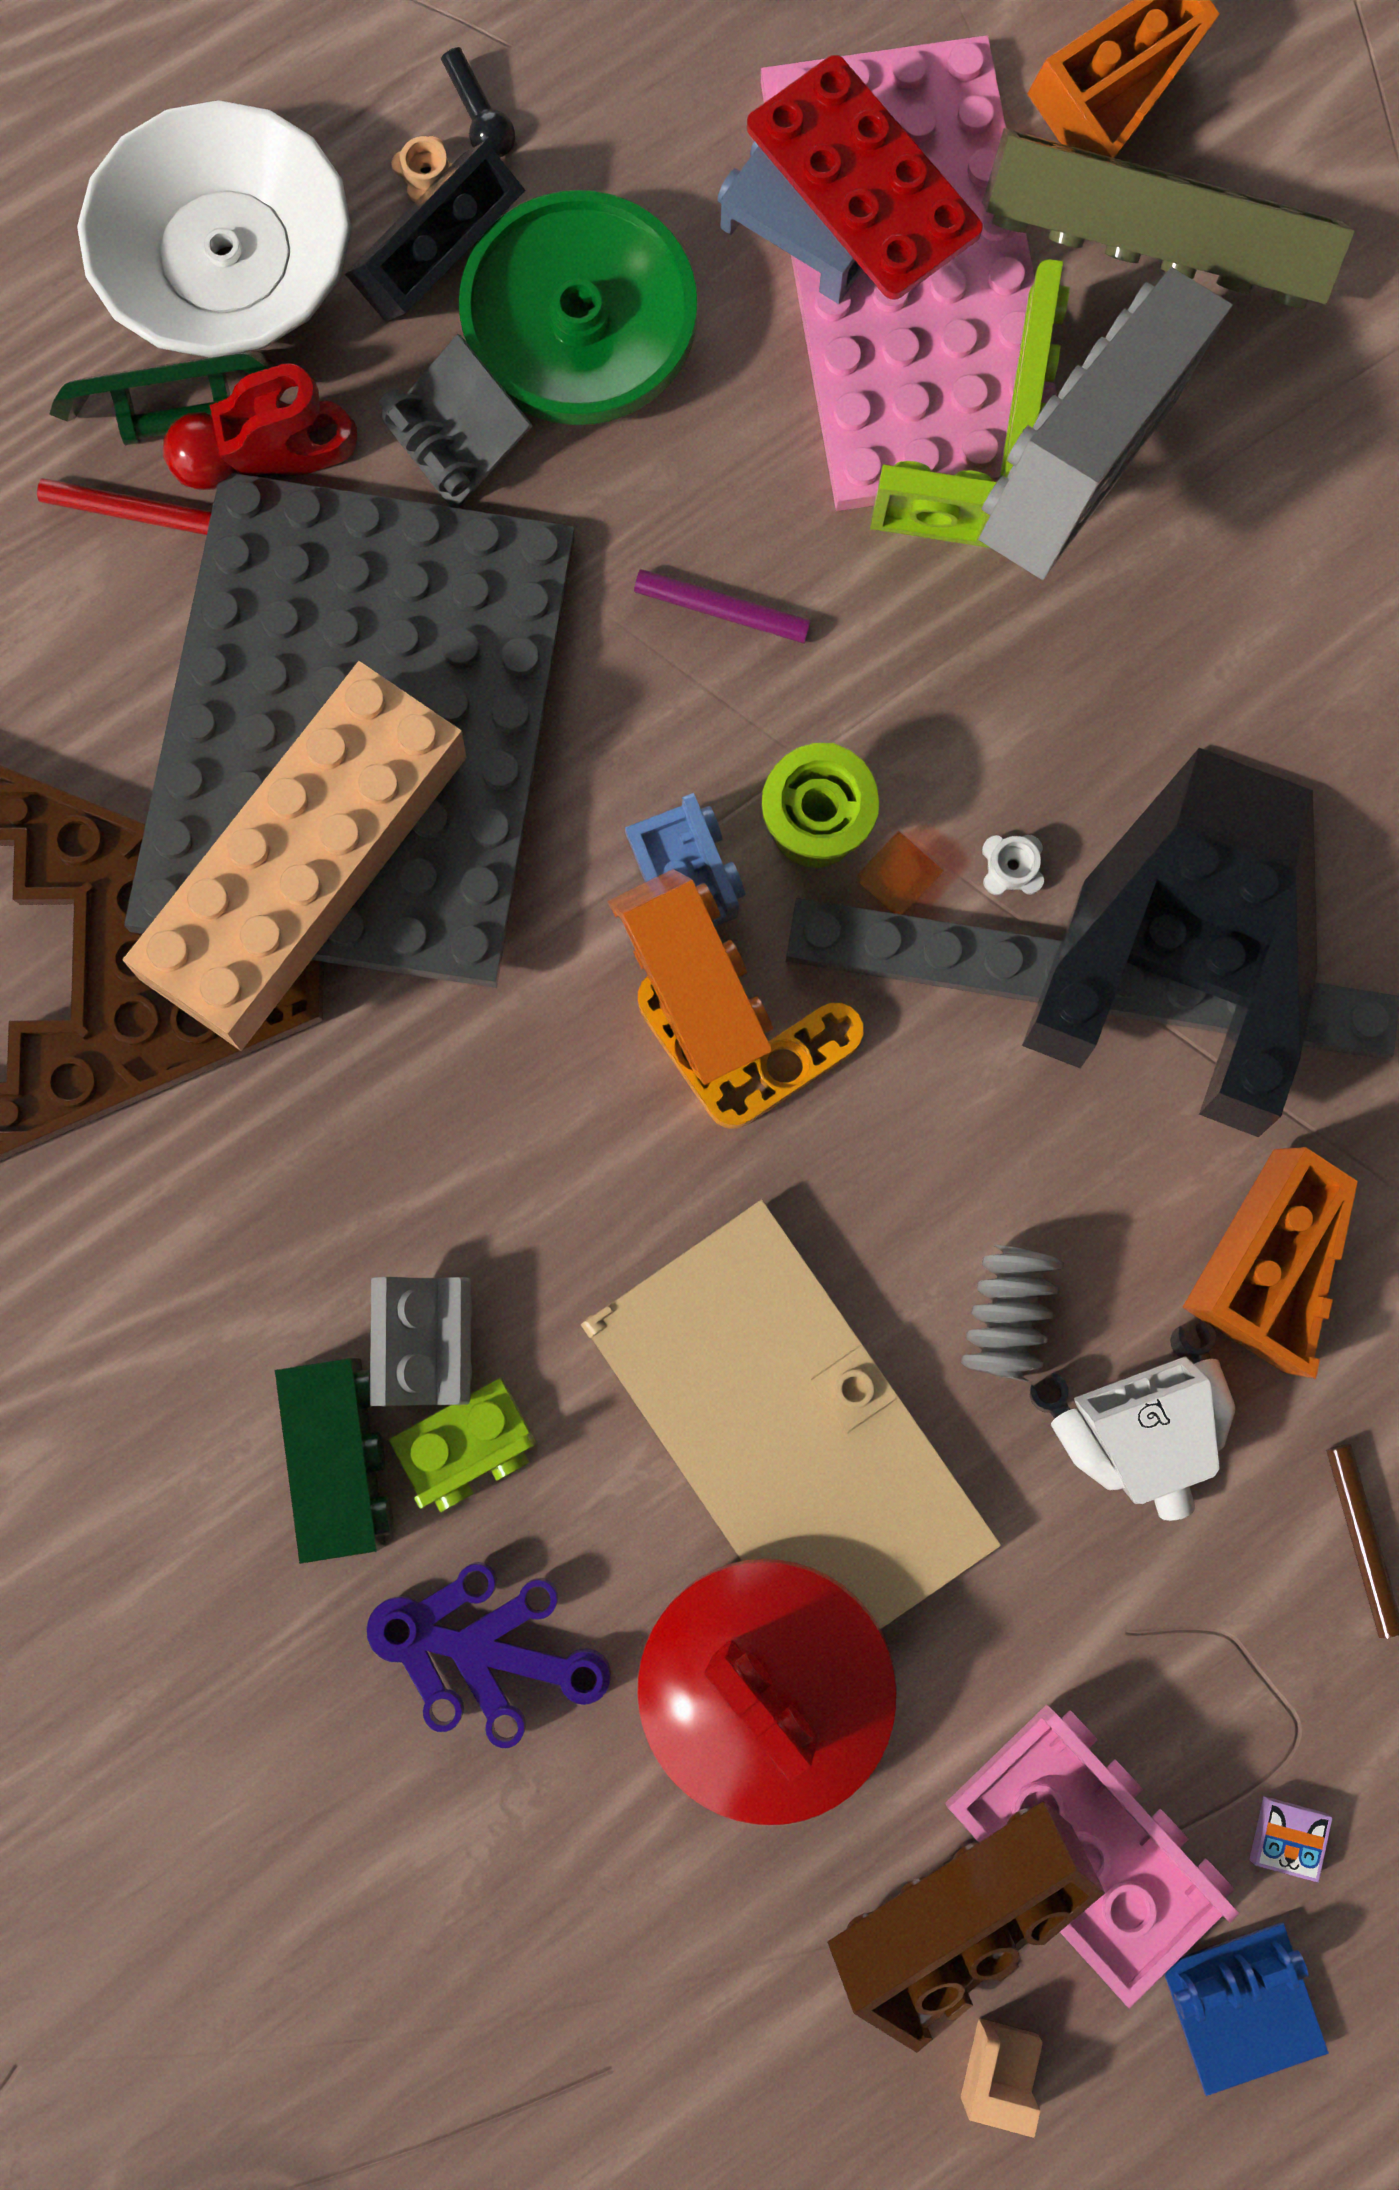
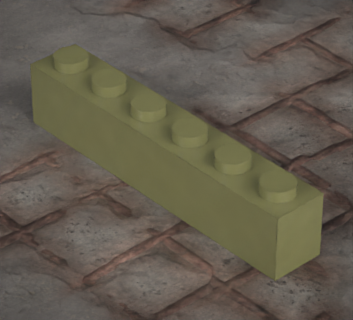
[982,128,1355,309]

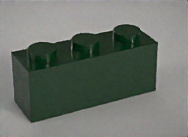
[275,1358,394,1564]

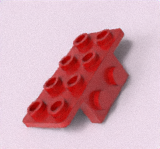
[747,55,983,300]

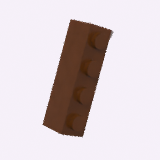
[827,1801,1105,2053]

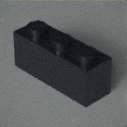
[344,141,526,321]

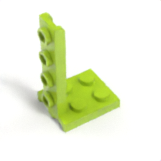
[870,259,1070,548]

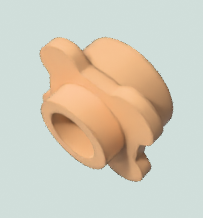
[391,136,453,202]

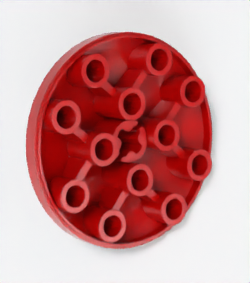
[638,1559,897,1825]

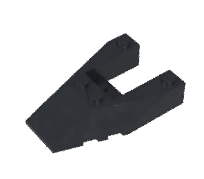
[1022,748,1318,1137]

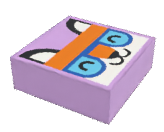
[1249,1796,1332,1883]

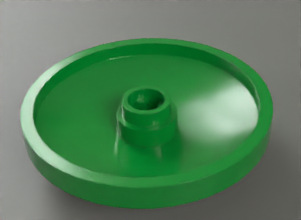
[459,190,697,425]

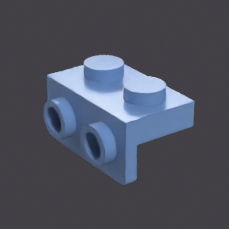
[625,793,745,927]

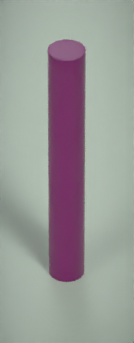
[634,569,811,644]

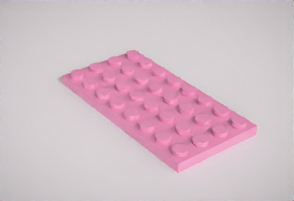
[760,35,1058,511]

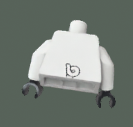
[1030,1321,1235,1521]

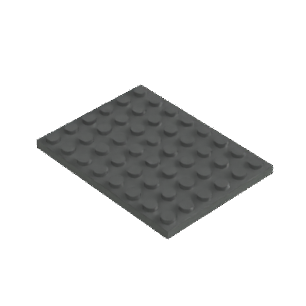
[124,473,575,988]

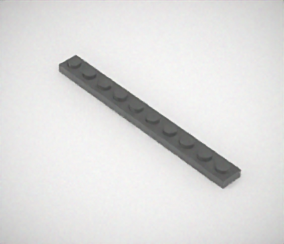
[785,898,1399,1060]

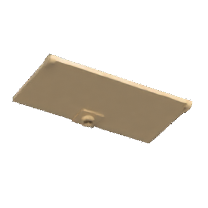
[581,1199,1001,1629]

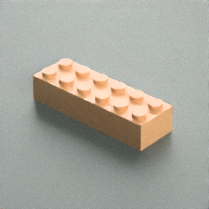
[123,661,467,1051]

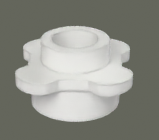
[982,835,1044,895]

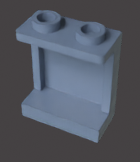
[718,141,863,304]

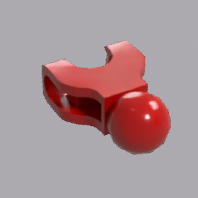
[163,364,357,490]

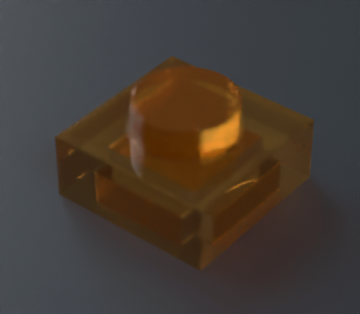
[856,830,943,915]

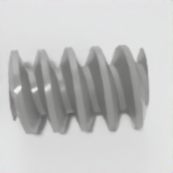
[961,1245,1064,1383]

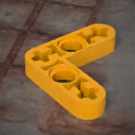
[638,976,863,1129]

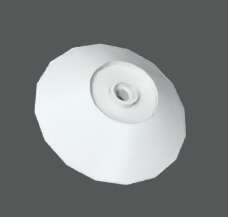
[77,100,352,358]

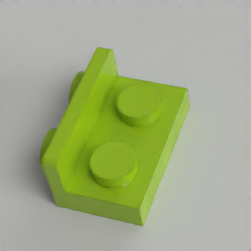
[388,1378,537,1512]

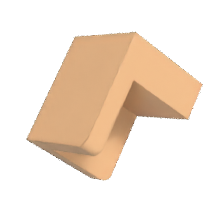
[961,2018,1042,2138]

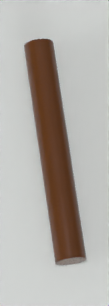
[1326,1444,1399,1638]

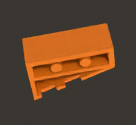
[1027,0,1220,158]
[607,869,773,1085]
[1182,1147,1358,1379]

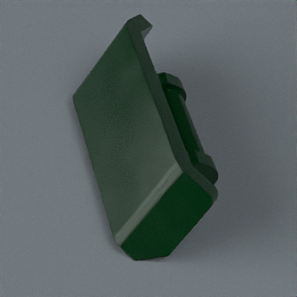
[49,351,278,446]

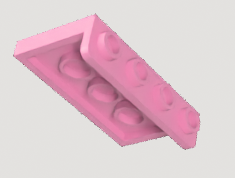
[945,1704,1239,2009]

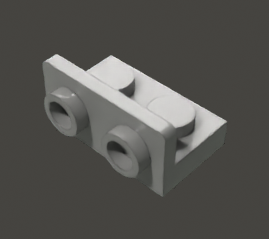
[370,1277,473,1406]

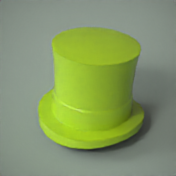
[762,743,879,868]

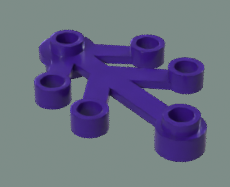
[367,1562,611,1748]

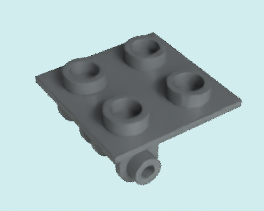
[379,334,533,508]

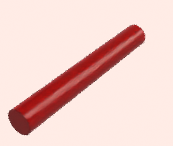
[37,478,212,535]

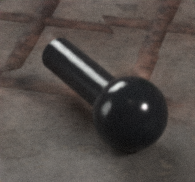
[441,47,515,157]

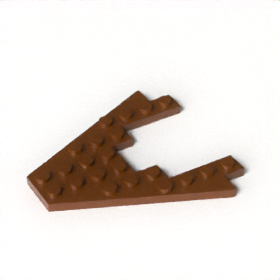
[0,765,324,1161]

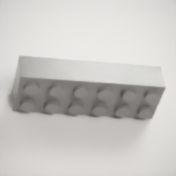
[978,267,1233,580]

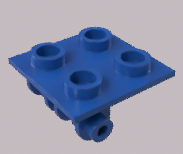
[1164,1922,1329,2096]

